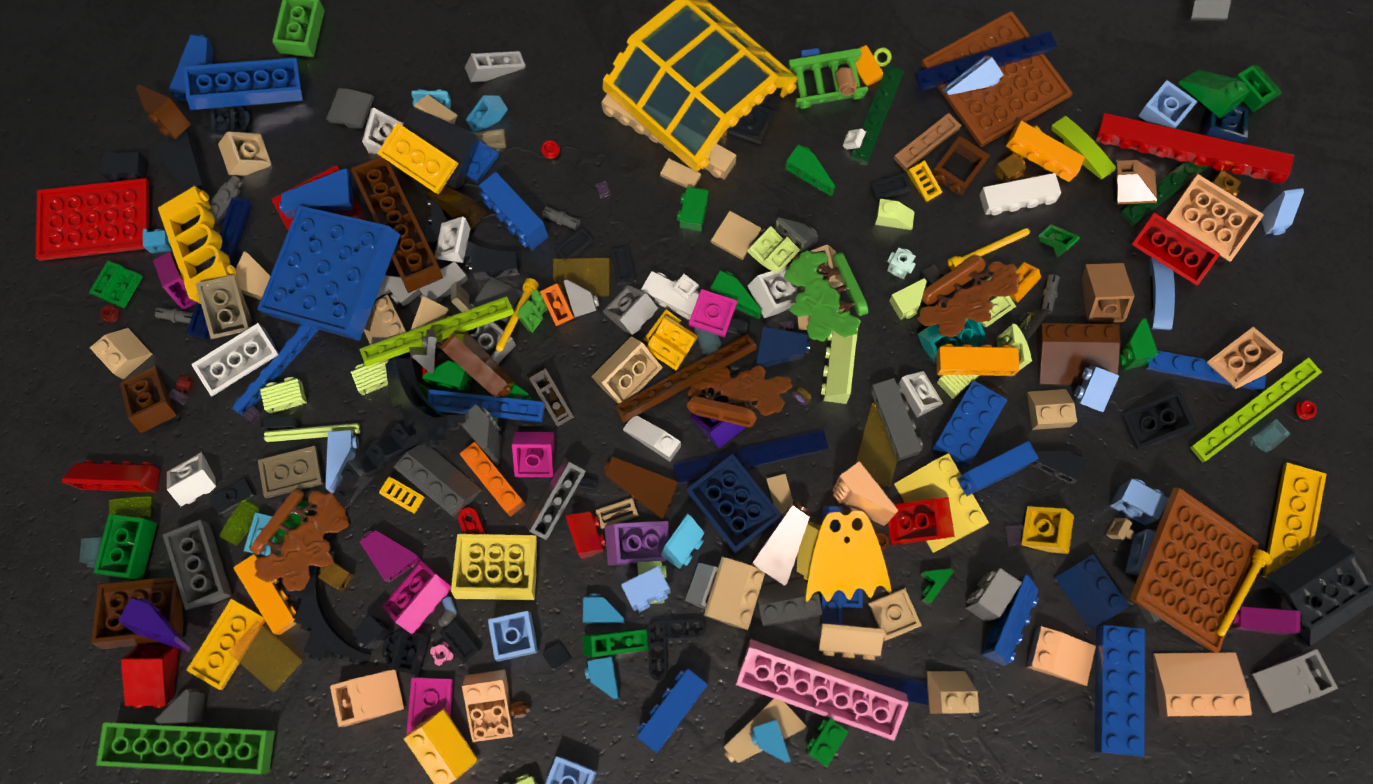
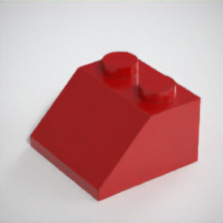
[566,512,606,559]

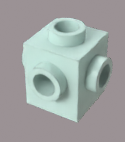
[887,248,916,279]

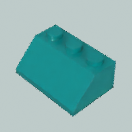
[918,319,987,365]

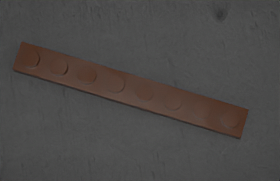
[615,334,757,423]

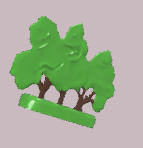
[784,250,868,341]

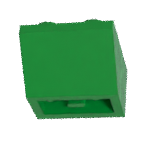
[1235,65,1282,112]

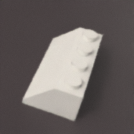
[191,323,279,396]

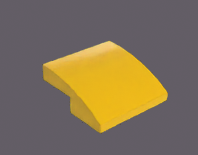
[646,316,698,370]

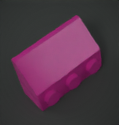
[382,561,451,634]

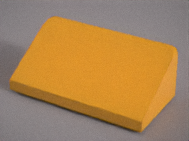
[856,45,883,87]
[1010,262,1041,302]

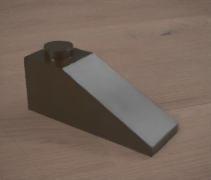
[427,185,487,231]
[526,365,574,427]

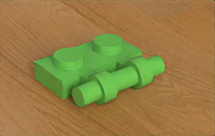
[517,290,548,333]

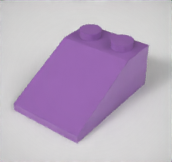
[605,521,670,566]

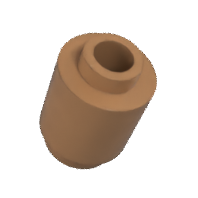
[835,67,857,96]

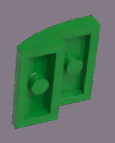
[89,261,143,309]

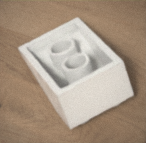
[748,266,802,318]

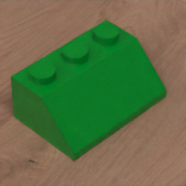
[93,514,157,580]

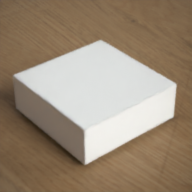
[843,129,866,149]
[672,274,699,301]

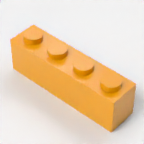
[1006,121,1085,182]
[936,344,1019,376]
[233,554,298,635]

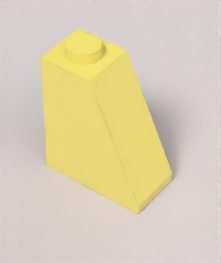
[797,521,821,580]

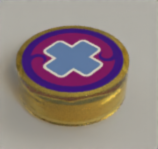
[792,387,812,405]

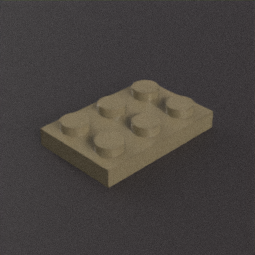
[258,446,324,498]

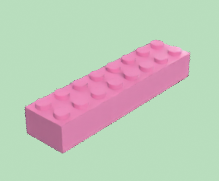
[736,639,908,740]

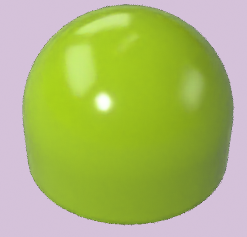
[873,47,891,66]

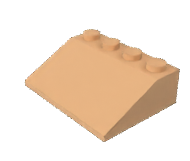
[1166,174,1264,262]
[832,461,898,526]
[1153,653,1252,716]

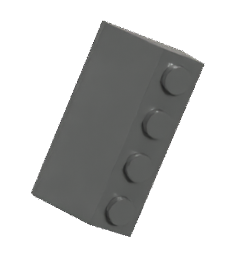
[462,405,502,466]
[394,445,482,519]
[163,520,232,609]

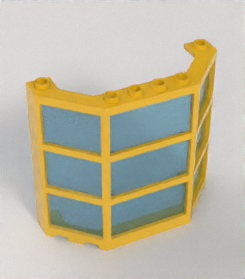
[603,0,798,172]

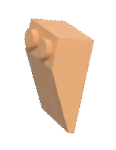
[1207,327,1283,389]
[1026,626,1096,686]

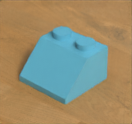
[661,514,704,569]

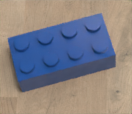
[479,172,548,251]
[931,380,1007,469]
[637,669,708,753]

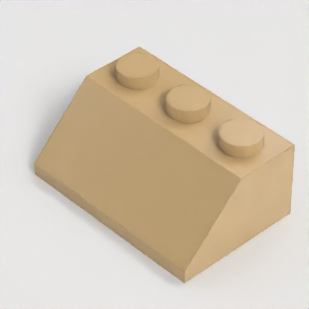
[364,295,407,364]
[591,337,663,404]
[704,557,765,630]
[818,624,885,660]

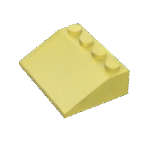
[894,453,989,553]
[451,534,537,600]

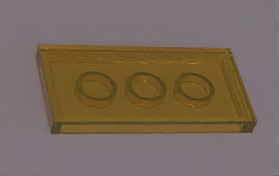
[855,403,910,488]

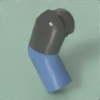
[438,597,457,627]

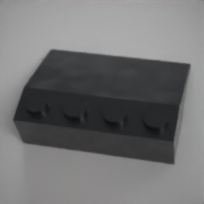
[402,106,477,190]

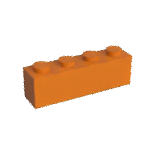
[459,442,526,517]

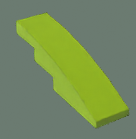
[1051,116,1116,180]

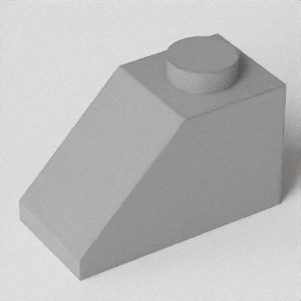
[564,280,600,317]

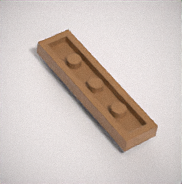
[894,113,961,171]

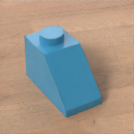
[466,95,508,133]
[583,594,625,624]
[585,657,619,699]
[750,720,790,763]

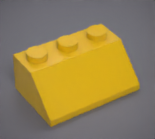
[404,709,478,784]

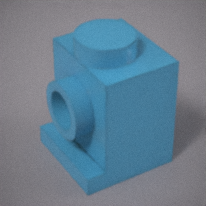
[143,229,173,253]

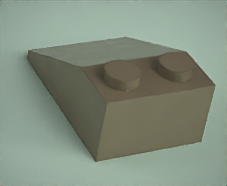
[196,275,253,339]

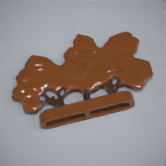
[917,255,1020,337]
[687,365,792,427]
[250,488,349,591]

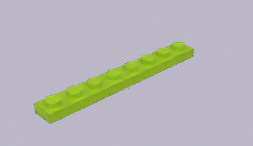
[360,297,514,367]
[1190,357,1322,463]

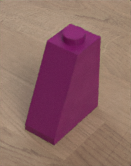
[153,251,198,310]
[359,530,422,583]
[1232,607,1300,635]

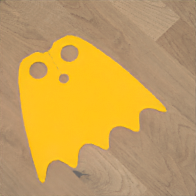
[806,511,892,602]

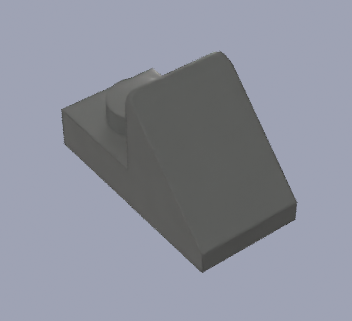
[409,329,436,373]

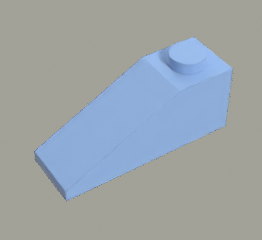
[942,55,1003,95]
[1261,188,1304,235]
[326,430,359,493]

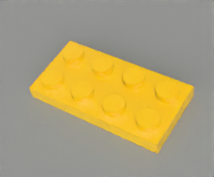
[377,123,459,195]
[186,599,265,690]

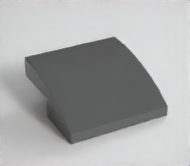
[326,88,374,129]
[473,277,523,323]

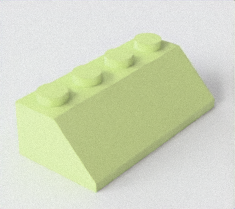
[821,328,858,404]

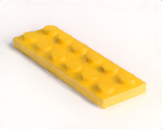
[1262,463,1326,578]

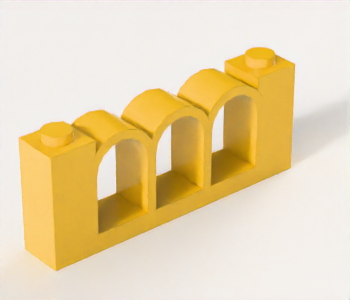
[158,186,238,304]

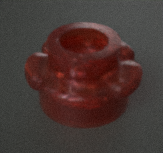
[100,304,119,322]
[176,375,193,393]

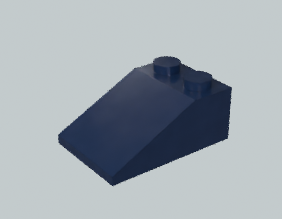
[1202,106,1248,144]

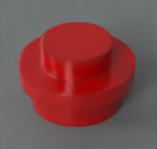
[541,140,560,159]
[1295,400,1317,420]

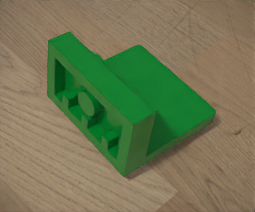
[805,717,849,767]

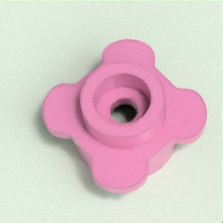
[430,642,454,666]

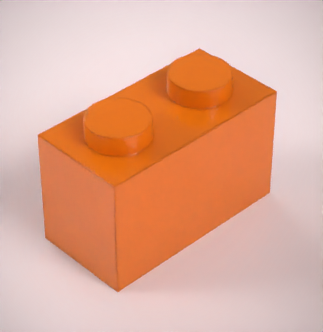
[540,283,576,326]

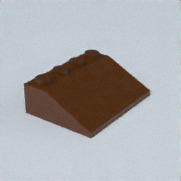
[1036,323,1120,386]
[91,577,184,649]

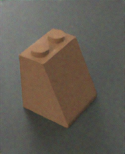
[1082,263,1134,323]

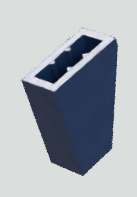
[756,327,811,368]

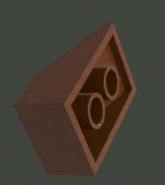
[136,84,191,139]
[120,366,177,433]

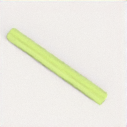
[264,423,360,442]

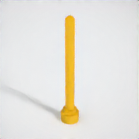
[948,228,1030,271]
[496,278,539,352]
[1217,549,1271,636]

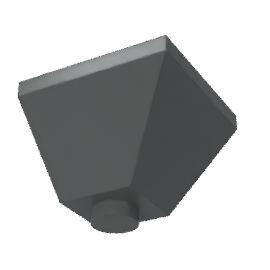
[775,218,818,255]

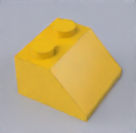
[1022,506,1074,554]

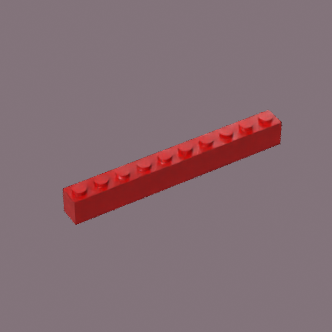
[1096,113,1294,183]

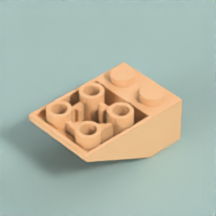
[330,670,405,727]
[462,670,513,742]

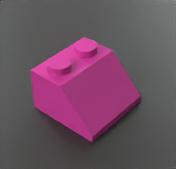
[512,432,555,477]

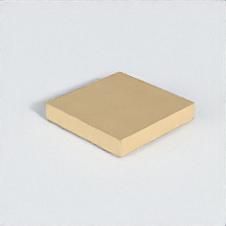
[711,211,762,260]
[868,588,922,641]

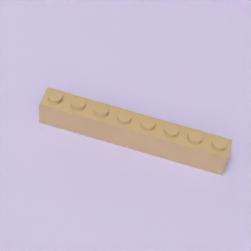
[601,91,736,180]

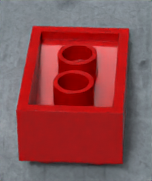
[888,497,955,545]

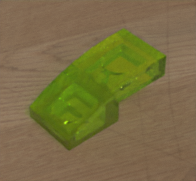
[109,496,151,518]
[220,500,260,546]

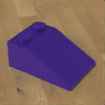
[118,598,191,652]

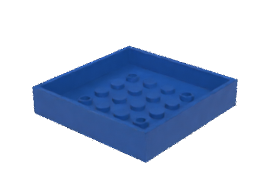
[257,205,400,341]

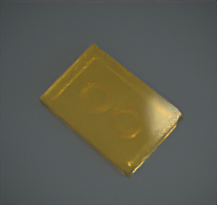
[553,258,610,297]
[228,621,303,693]

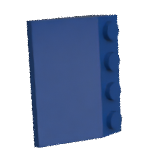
[981,575,1039,666]

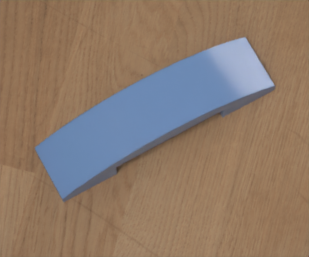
[1150,257,1175,330]

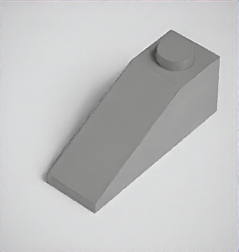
[465,51,525,82]

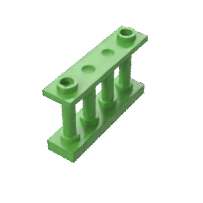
[788,48,868,109]

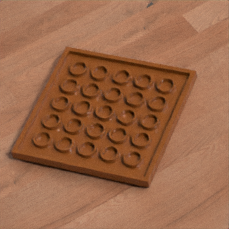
[921,11,1073,147]
[1130,488,1259,653]

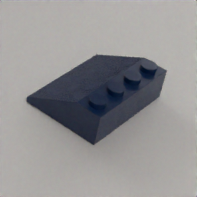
[686,454,782,555]

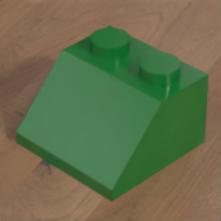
[1119,318,1159,370]
[423,361,473,394]

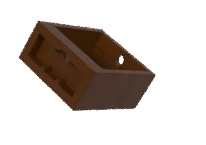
[933,136,990,196]

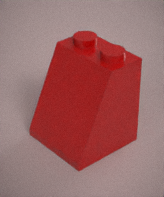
[121,644,179,708]

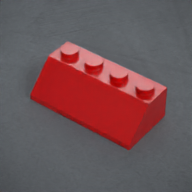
[1131,213,1220,286]
[62,460,160,492]

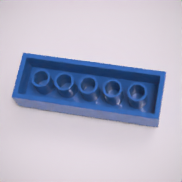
[183,58,303,110]
[1095,625,1145,756]

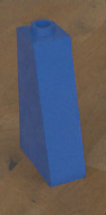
[169,35,214,102]
[279,169,354,218]
[957,441,1039,496]

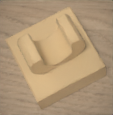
[1106,518,1135,540]

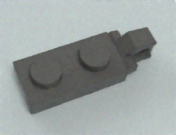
[208,175,243,225]

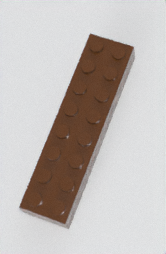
[351,156,443,293]

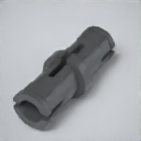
[542,206,581,230]
[1040,274,1060,314]
[155,306,197,325]

